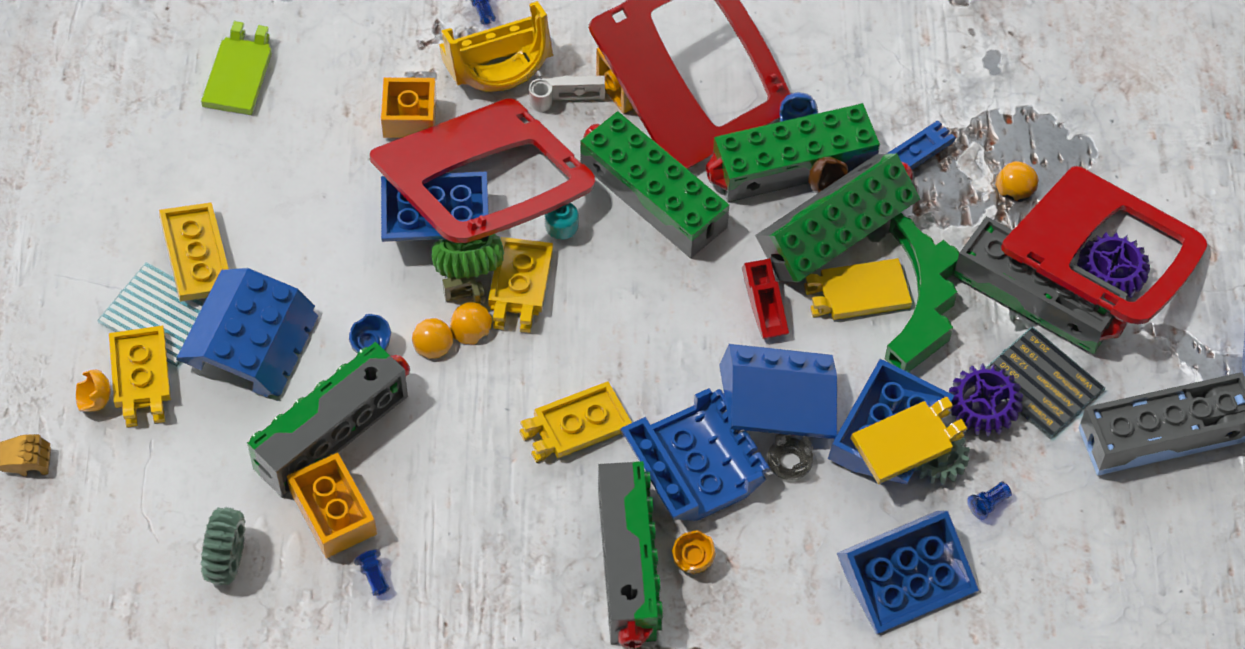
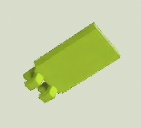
[201,21,272,116]

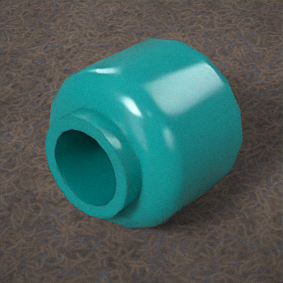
[545,203,579,240]

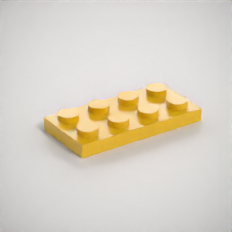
[159,202,229,302]

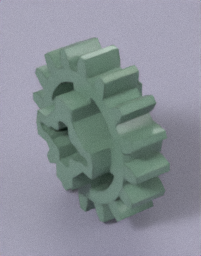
[914,426,970,484]

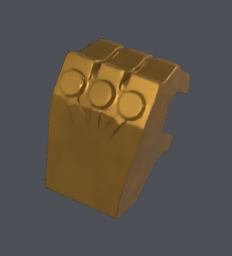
[0,434,51,476]

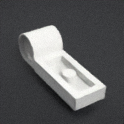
[529,75,605,112]

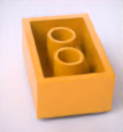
[287,453,377,558]

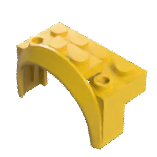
[439,1,553,92]

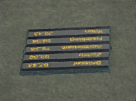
[986,326,1106,440]

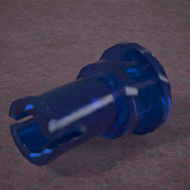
[471,0,496,25]
[967,481,1012,520]
[354,549,390,596]

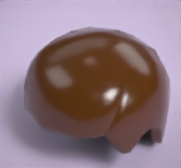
[808,157,848,194]

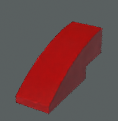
[742,258,789,339]

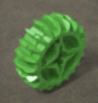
[431,234,504,279]

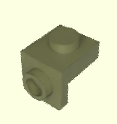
[442,276,484,304]

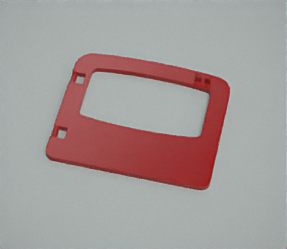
[589,0,791,169]
[370,98,595,243]
[1001,166,1207,325]

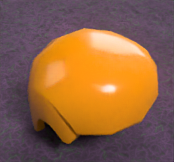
[995,161,1039,201]
[450,302,493,345]
[412,318,453,359]
[76,369,111,412]
[672,530,716,574]

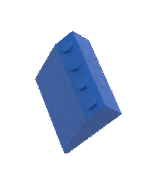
[381,172,489,242]
[719,344,837,439]
[828,359,954,484]
[837,511,979,634]

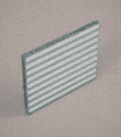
[97,262,207,367]

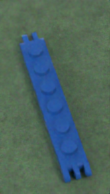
[887,120,956,170]

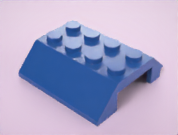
[176,268,319,398]
[621,388,770,521]

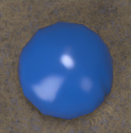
[779,92,818,122]
[349,314,391,353]

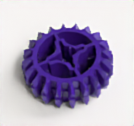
[1077,232,1150,298]
[949,363,1023,436]

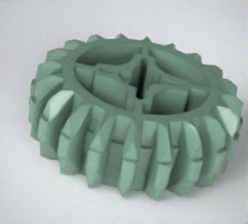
[200,507,246,585]

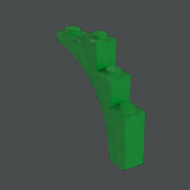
[885,213,959,373]

